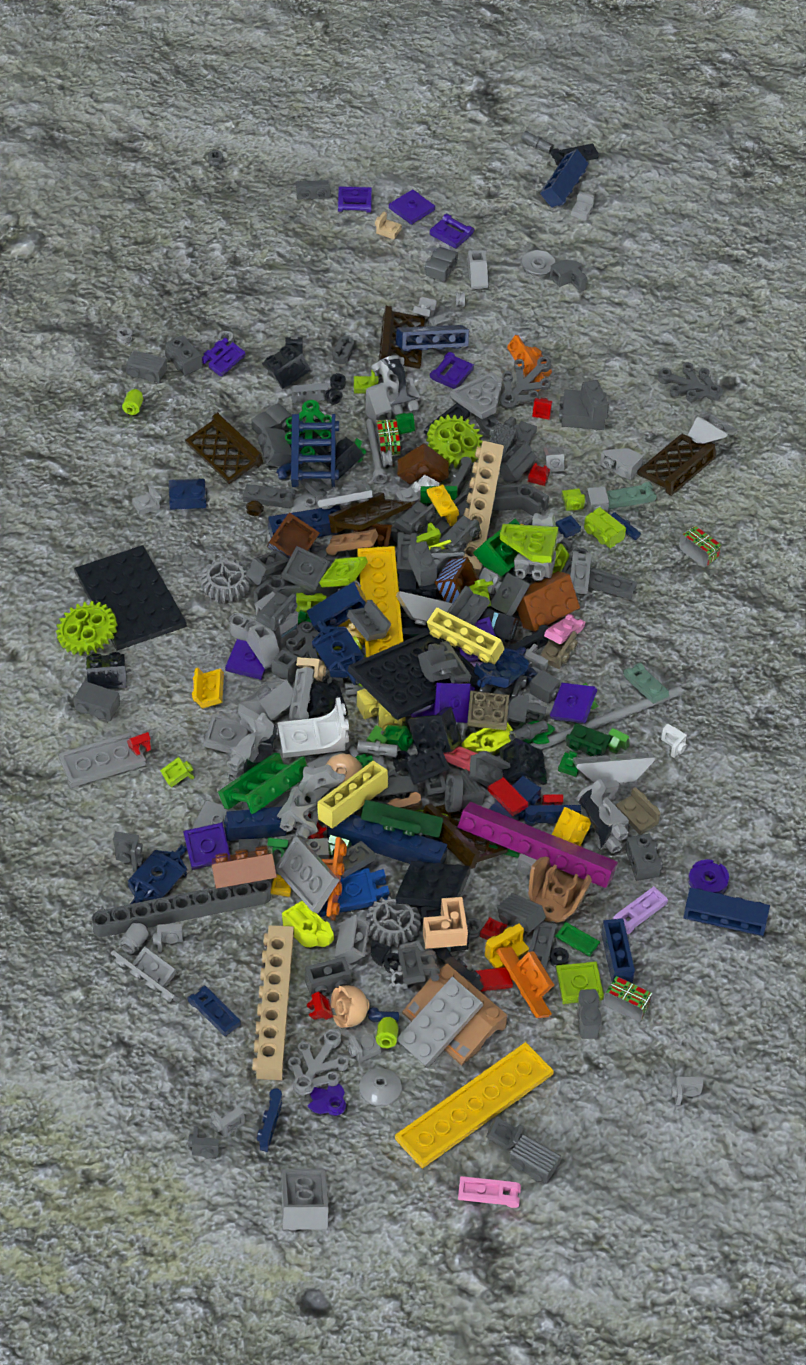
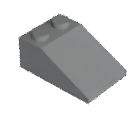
[281,1169,328,1231]

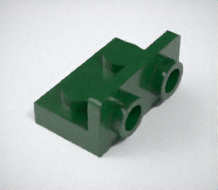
[566,723,612,756]

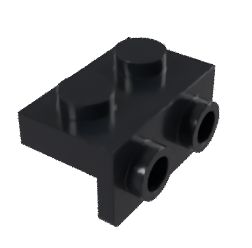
[321,437,364,479]

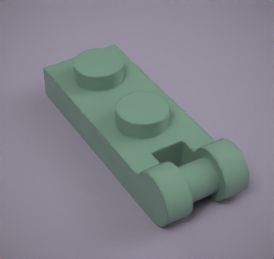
[606,482,657,509]
[623,663,669,704]

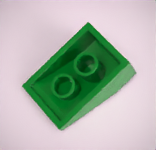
[473,518,521,577]

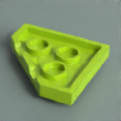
[500,524,558,564]

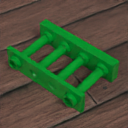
[218,753,308,814]

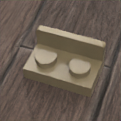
[540,631,578,669]
[616,787,660,835]

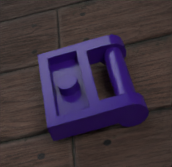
[338,186,372,213]
[430,213,474,249]
[429,352,474,389]

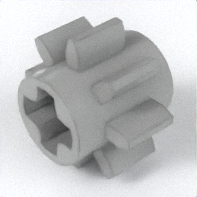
[385,965,407,992]

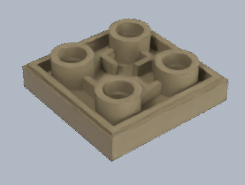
[467,691,509,730]

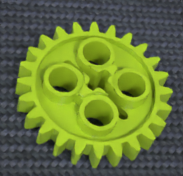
[426,415,483,468]
[56,601,118,656]

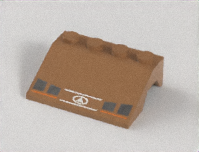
[402,964,507,1066]

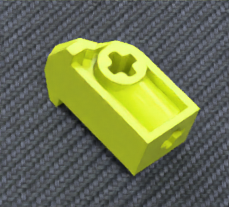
[462,722,513,755]
[282,901,334,948]

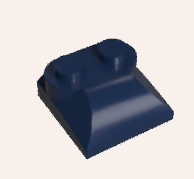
[169,478,206,510]

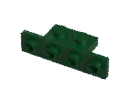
[361,800,443,837]

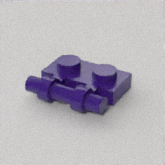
[202,338,245,377]

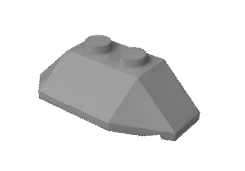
[396,591,453,626]
[573,751,654,785]

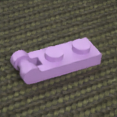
[613,887,668,934]

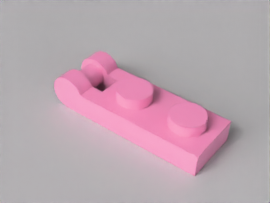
[544,613,586,644]
[458,1176,521,1208]

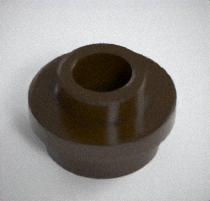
[246,501,264,516]

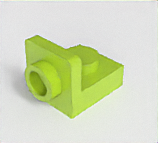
[354,370,378,394]
[561,488,585,511]
[416,523,441,547]
[469,579,494,607]
[160,757,195,788]

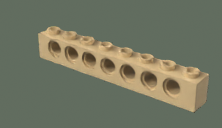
[463,441,504,576]
[252,925,294,1080]

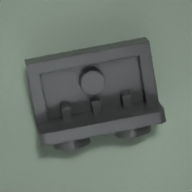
[347,600,391,641]

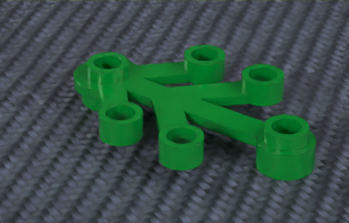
[285,400,332,463]

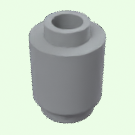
[120,923,149,954]

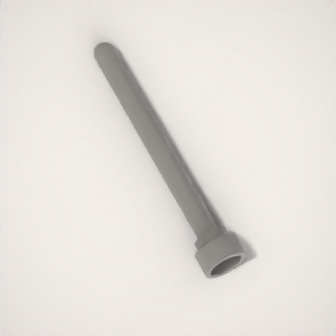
[366,419,387,484]

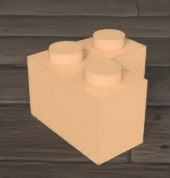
[423,897,468,949]

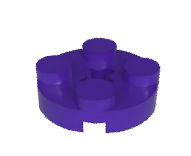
[688,859,729,894]

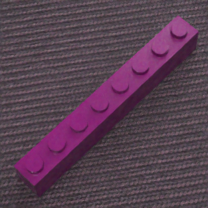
[458,802,618,888]

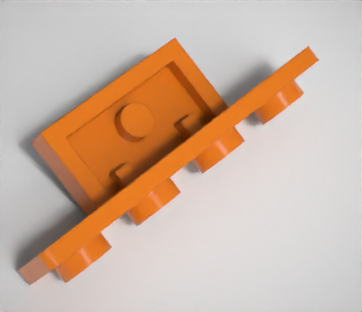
[507,335,552,392]
[321,837,347,921]
[497,947,554,1018]

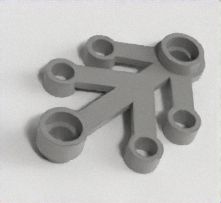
[288,1029,349,1095]

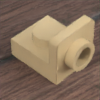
[375,212,402,239]
[296,657,326,681]

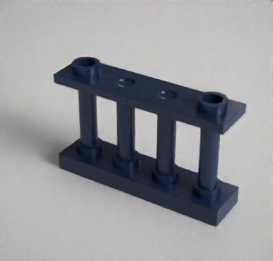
[291,414,339,487]

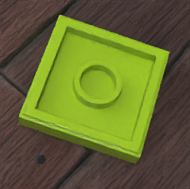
[319,557,368,587]
[555,961,604,1004]

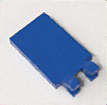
[317,868,390,917]

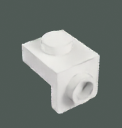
[412,475,439,499]
[661,723,687,758]

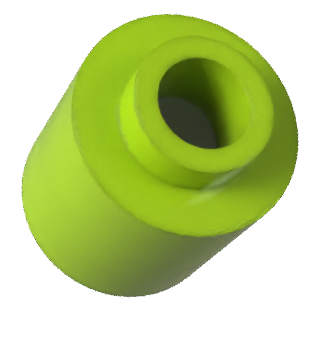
[122,389,144,415]
[376,1017,398,1048]

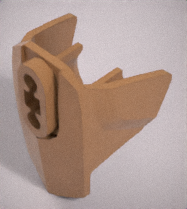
[528,856,592,923]

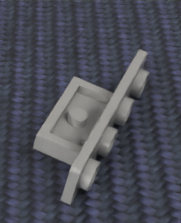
[111,946,180,1002]

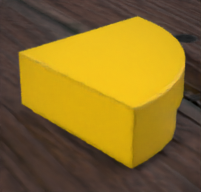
[271,874,291,897]

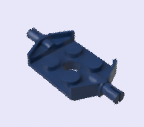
[312,620,365,685]
[474,646,529,688]
[128,844,187,904]

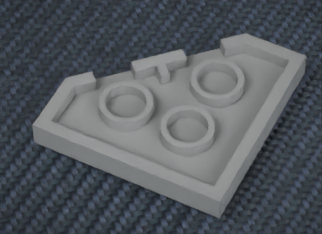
[450,372,502,419]
[316,479,373,509]

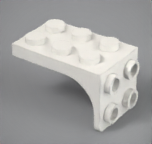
[278,697,349,758]

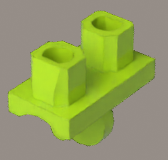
[295,593,326,617]

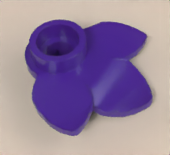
[308,1083,346,1116]

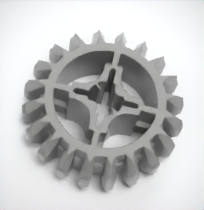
[201,558,251,603]
[366,896,421,948]

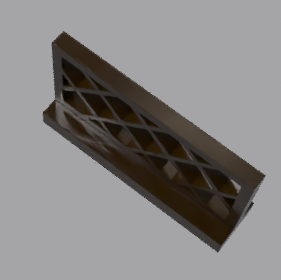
[378,305,425,369]
[185,412,264,484]
[637,433,716,496]
[328,492,412,533]
[423,803,508,869]

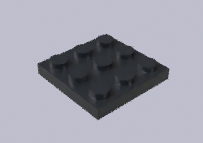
[395,861,470,908]

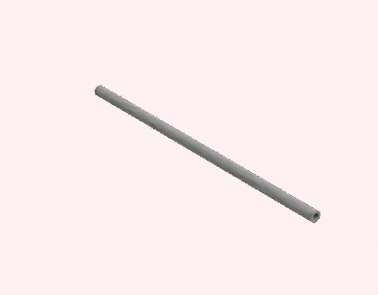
[444,686,683,780]

